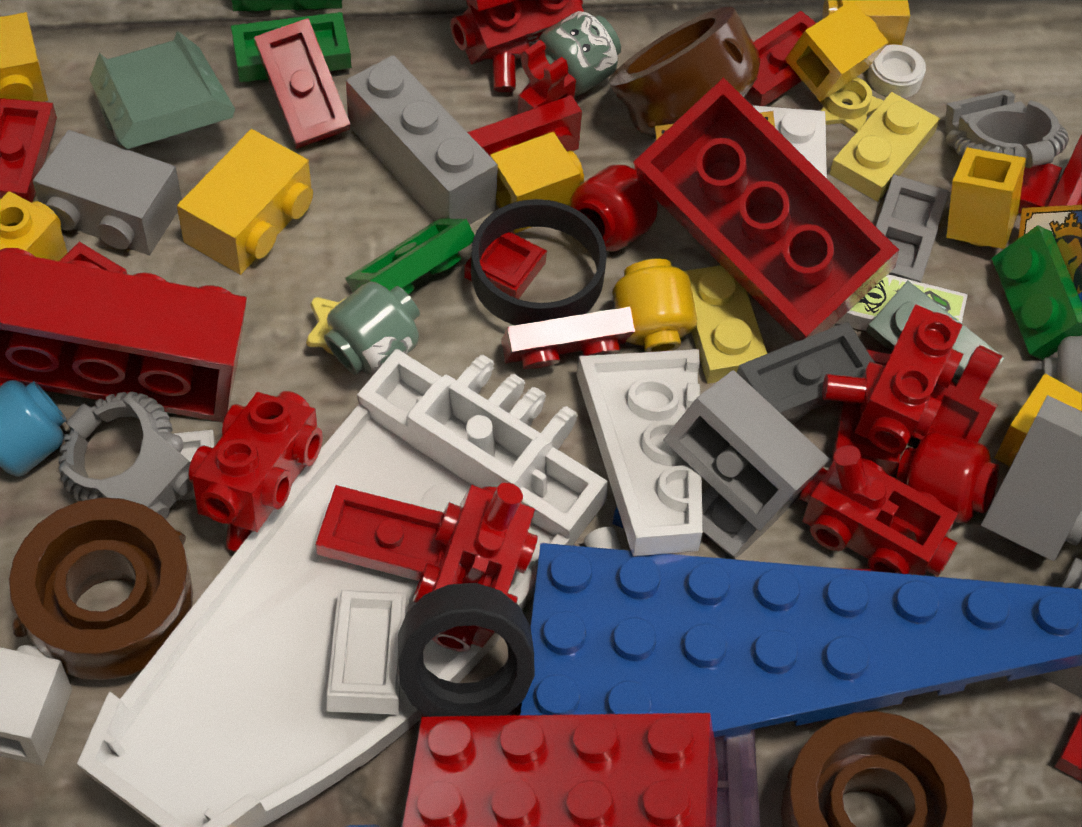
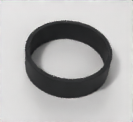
[471,199,607,326]

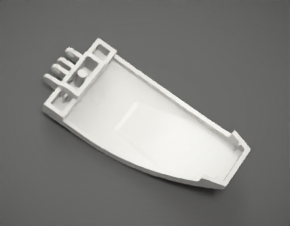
[77,349,607,827]

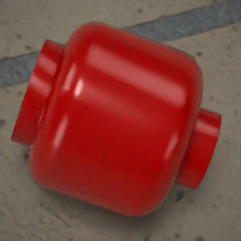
[570,165,658,252]
[897,432,999,523]

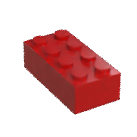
[633,77,899,341]
[0,248,247,422]
[402,713,718,827]

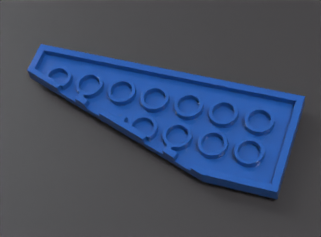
[520,543,1082,741]

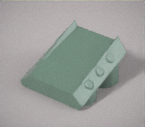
[89,31,235,149]

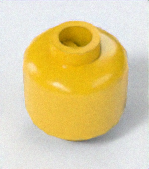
[612,258,697,352]

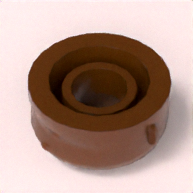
[608,6,760,138]
[9,498,194,681]
[781,711,974,827]

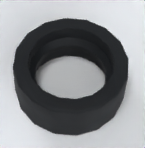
[398,583,535,717]

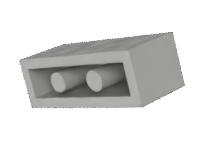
[346,55,498,225]

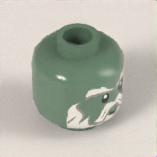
[538,11,621,96]
[324,282,420,376]

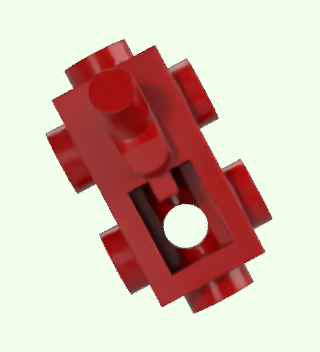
[450,0,584,92]
[822,304,964,454]
[189,391,323,552]
[800,445,959,577]
[413,482,538,652]

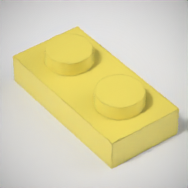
[829,92,940,202]
[684,265,767,384]

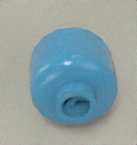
[0,380,67,476]

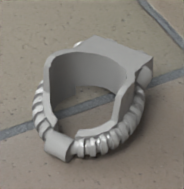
[945,89,1069,168]
[58,392,194,519]

